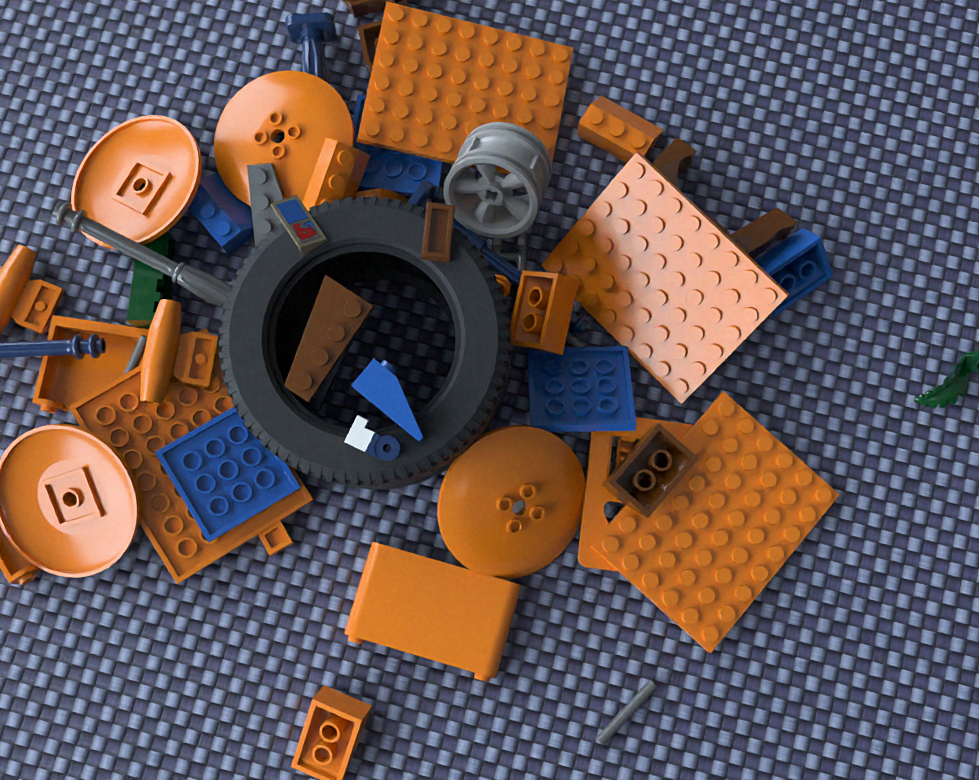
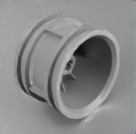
[443,122,552,238]

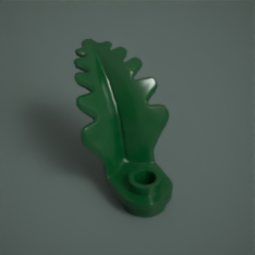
[914,349,979,409]

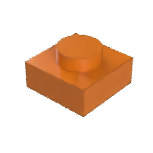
[258,520,294,556]

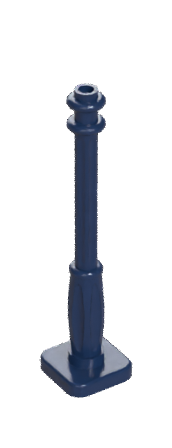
[285,12,337,82]
[408,180,590,334]
[0,334,106,359]

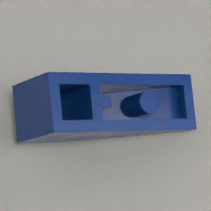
[351,359,424,443]

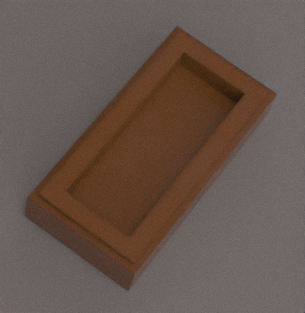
[421,202,455,263]

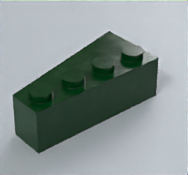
[126,232,175,329]

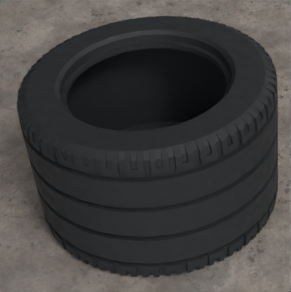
[219,196,511,490]

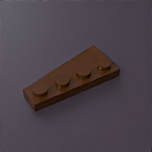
[284,275,374,403]

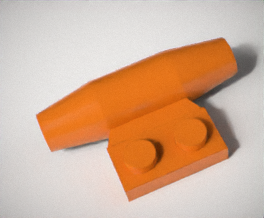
[0,245,64,335]
[140,299,218,405]

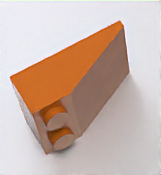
[291,685,372,780]

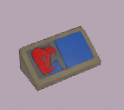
[271,195,327,255]

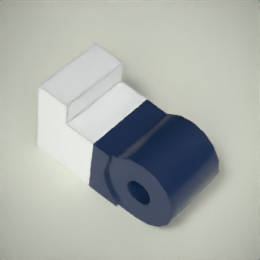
[344,415,401,461]

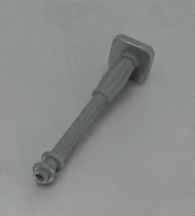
[53,202,231,307]

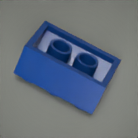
[188,173,254,256]
[755,228,833,317]

